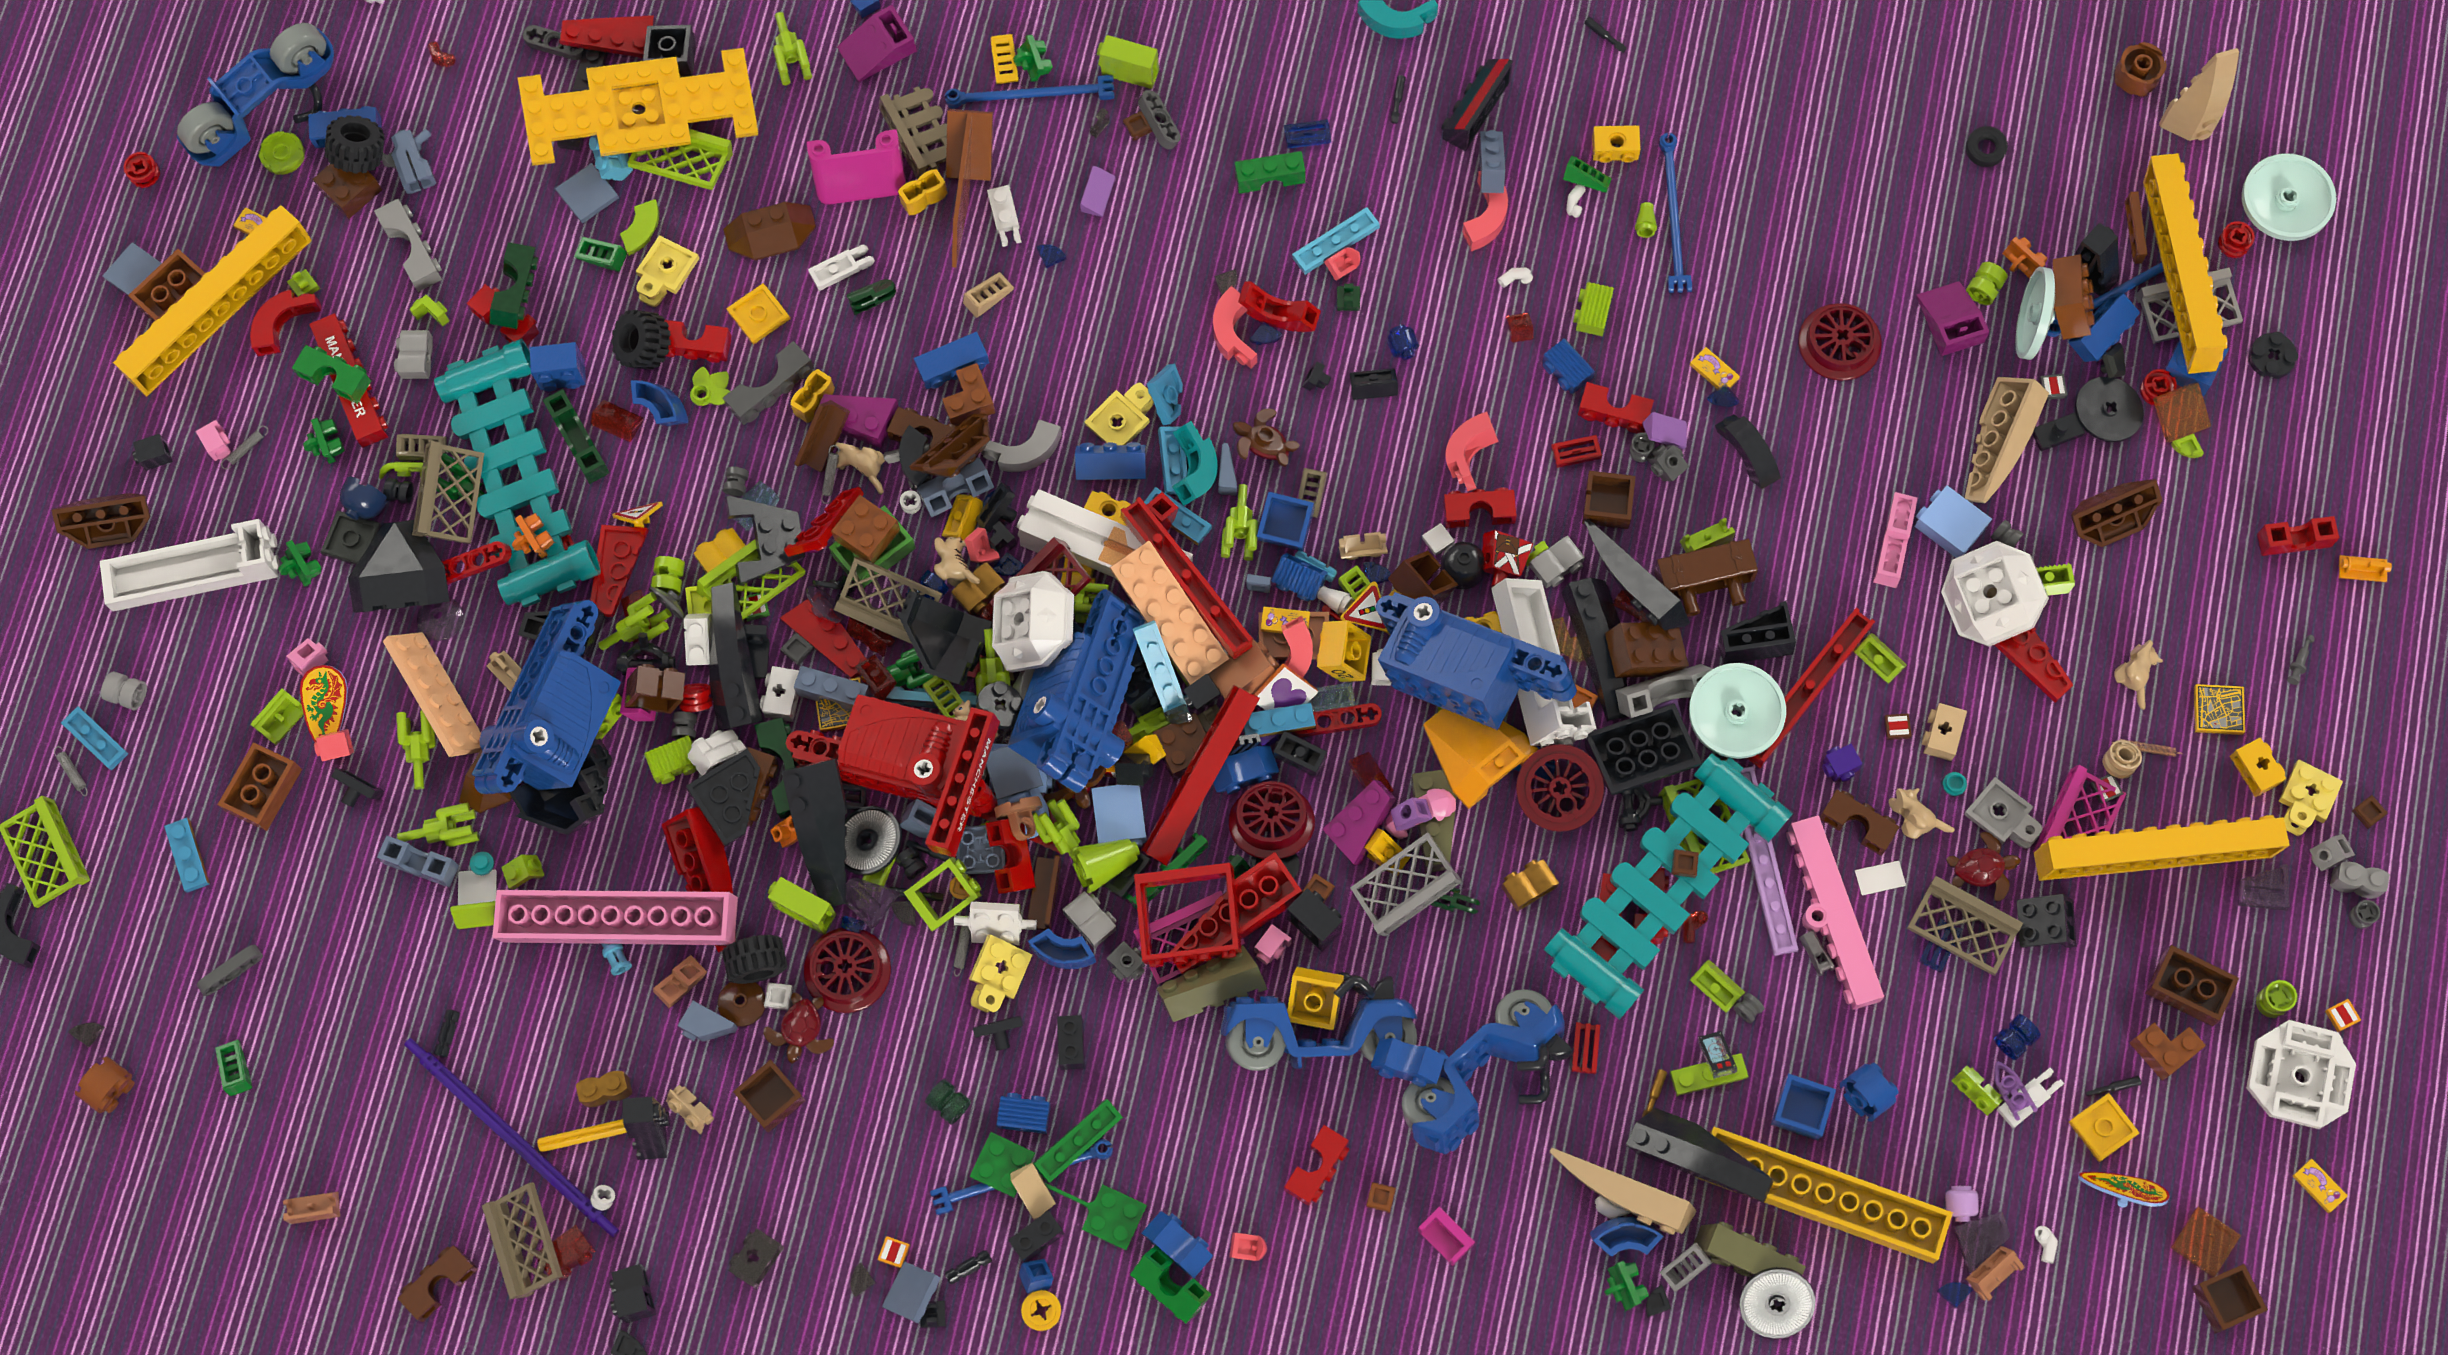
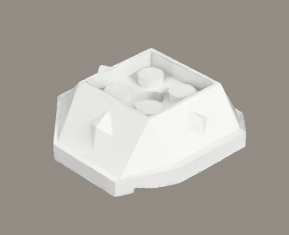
[1941,541,2049,647]
[992,571,1074,672]
[2246,1020,2356,1129]

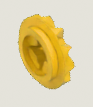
[1021,1290,1061,1331]

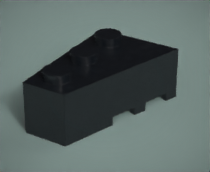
[2075,223,2119,296]
[1718,600,1796,665]
[518,609,605,658]
[623,1096,670,1160]

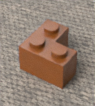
[942,363,995,426]
[2129,1022,2206,1081]

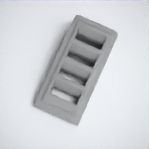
[1660,1242,1712,1292]

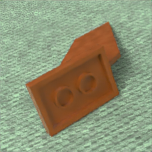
[946,109,994,268]

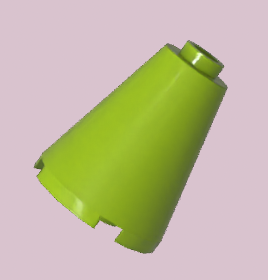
[1070,838,1140,893]

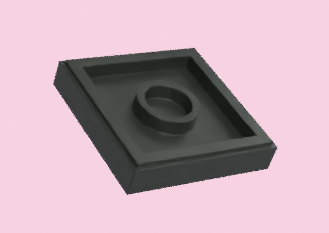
[320,510,382,565]

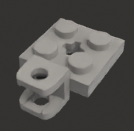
[1964,777,2043,849]

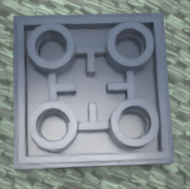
[555,163,619,224]
[103,242,162,295]
[986,746,1043,800]
[956,825,1006,875]
[882,1261,940,1323]

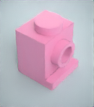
[196,420,231,461]
[287,638,329,676]
[1255,924,1291,965]

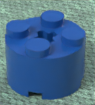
[1840,1062,1899,1122]

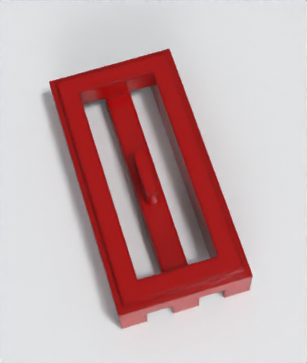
[1551,435,1602,468]
[1571,1022,1601,1074]

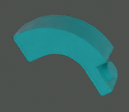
[1358,0,1438,39]
[1172,421,1218,506]

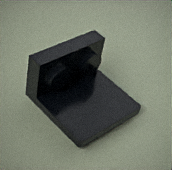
[744,625,771,679]
[1124,663,1161,720]
[2017,894,2077,948]

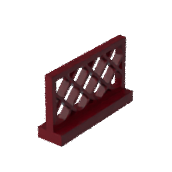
[990,537,1092,608]

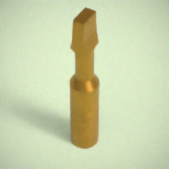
[1642,1069,1667,1117]

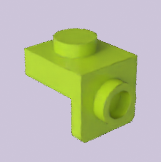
[410,294,449,327]
[501,855,544,889]

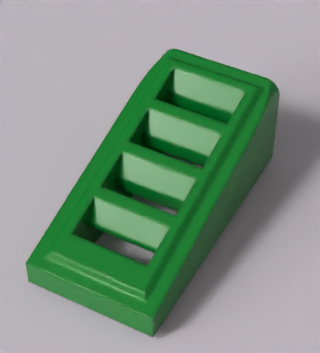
[1563,156,1612,192]
[574,237,627,272]
[215,1040,252,1096]

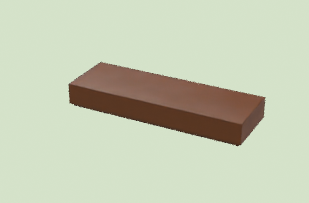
[2124,191,2148,264]

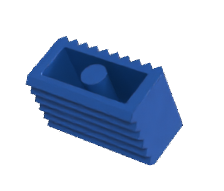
[1542,338,1595,394]
[1271,553,1328,601]
[997,1093,1051,1134]

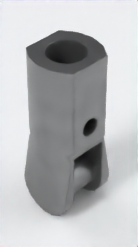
[1799,930,1835,976]

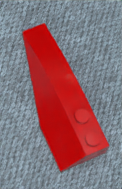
[661,807,736,952]
[1170,852,1303,974]

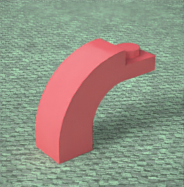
[1462,171,1508,252]
[1213,286,1257,368]
[1445,411,1499,491]
[1281,616,1313,678]

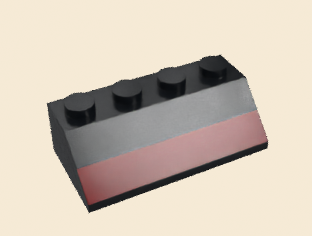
[1441,59,1513,152]

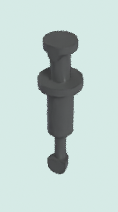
[2287,635,2314,685]

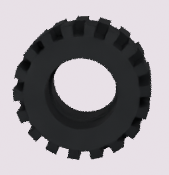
[325,115,384,173]
[611,310,671,370]
[722,935,788,984]

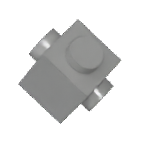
[2310,834,2355,871]

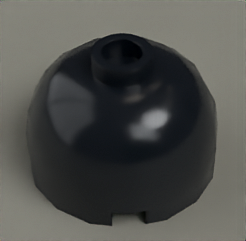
[1440,541,1486,590]

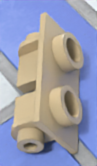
[1339,532,1388,560]
[486,651,522,692]
[666,1085,714,1134]

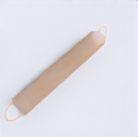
[2112,739,2183,757]

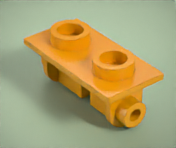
[2339,555,2392,582]

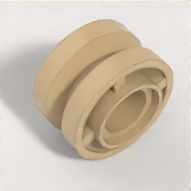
[2102,740,2142,779]

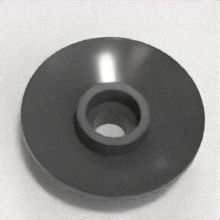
[649,587,685,621]

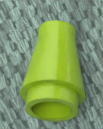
[1635,202,1657,238]

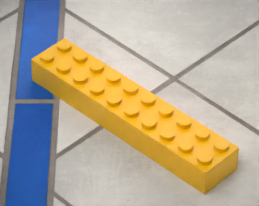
[2143,153,2227,374]
[113,205,312,397]
[2034,815,2290,881]
[1695,1127,1953,1264]

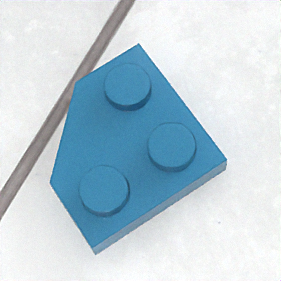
[1147,363,1183,425]

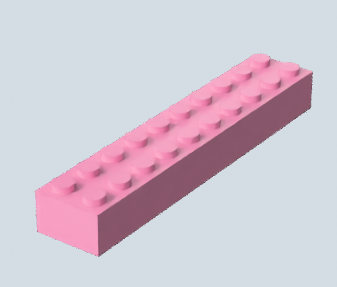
[492,890,738,945]

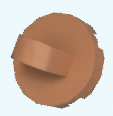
[994,796,1043,841]

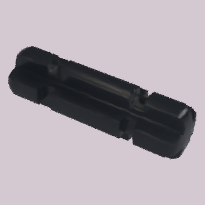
[434,1009,460,1057]
[945,1250,992,1284]

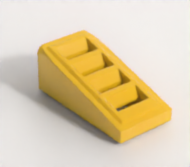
[991,34,1019,84]

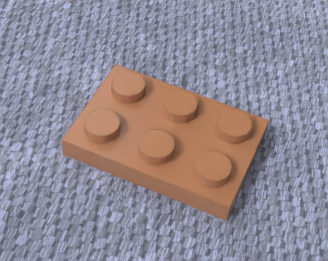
[1259,612,1329,660]

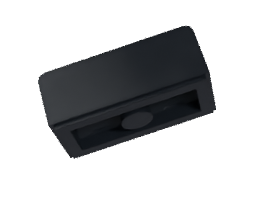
[1349,368,1398,400]

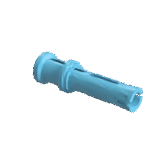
[601,944,632,975]

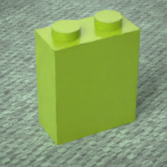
[1097,35,1159,89]

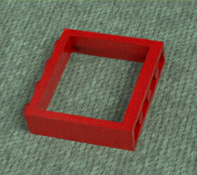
[1134,863,1242,967]

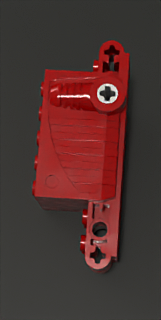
[786,694,997,818]

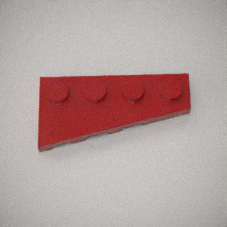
[559,15,654,58]
[783,487,864,557]
[590,525,649,617]
[780,592,871,679]
[1994,627,2073,703]

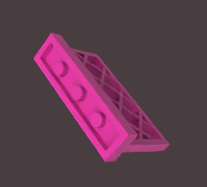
[2033,765,2126,878]
[1133,891,1245,985]

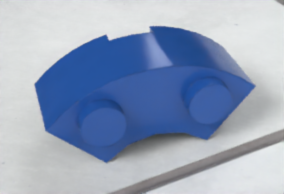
[631,380,689,426]
[1213,746,1280,795]
[1028,928,1096,969]
[1370,1038,1446,1087]
[1142,1211,1213,1278]
[1590,1217,1664,1257]

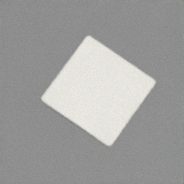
[458,869,497,905]

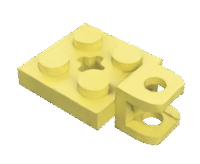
[636,235,699,307]
[1084,383,1154,445]
[2279,759,2343,836]
[969,934,1032,1013]

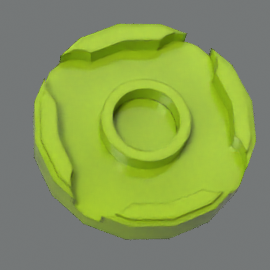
[259,131,305,175]

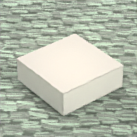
[1422,523,1455,556]
[764,982,793,1010]

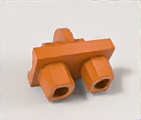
[2002,237,2048,279]
[512,513,555,558]
[770,816,798,848]

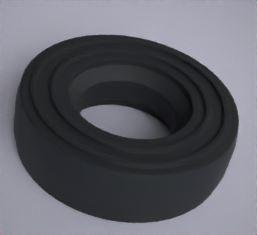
[1966,126,2008,167]

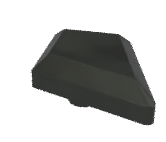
[2101,343,2126,378]

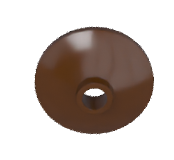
[717,982,766,1027]

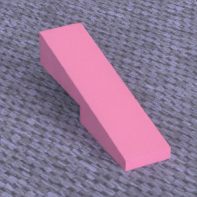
[1873,492,1918,588]

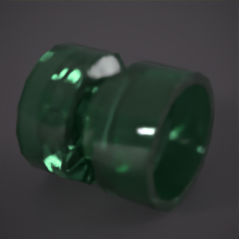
[925,1079,971,1125]

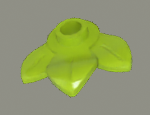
[690,367,731,406]

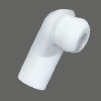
[1566,184,1586,218]
[1497,268,1533,288]
[1595,1196,1630,1219]
[2034,1226,2058,1264]

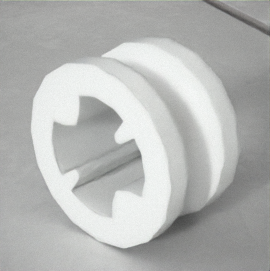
[900,490,921,514]
[590,1185,615,1210]

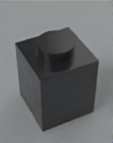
[132,434,173,471]
[1114,753,1154,786]

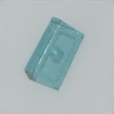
[734,481,779,531]
[1308,682,1355,712]

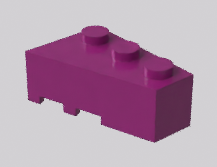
[815,394,899,449]
[1322,780,1396,865]

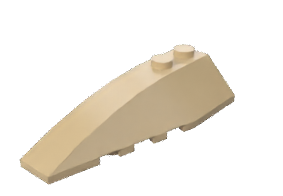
[2159,48,2239,141]
[1965,377,2049,503]
[1550,1148,1696,1235]

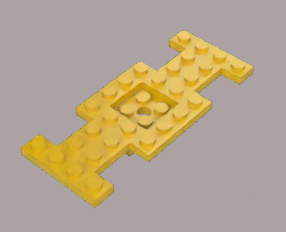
[518,48,758,166]

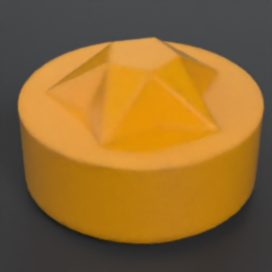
[949,876,971,899]

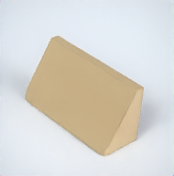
[1010,1162,1056,1220]

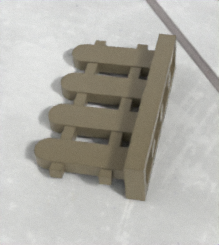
[879,86,947,180]

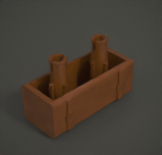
[1654,538,1758,617]

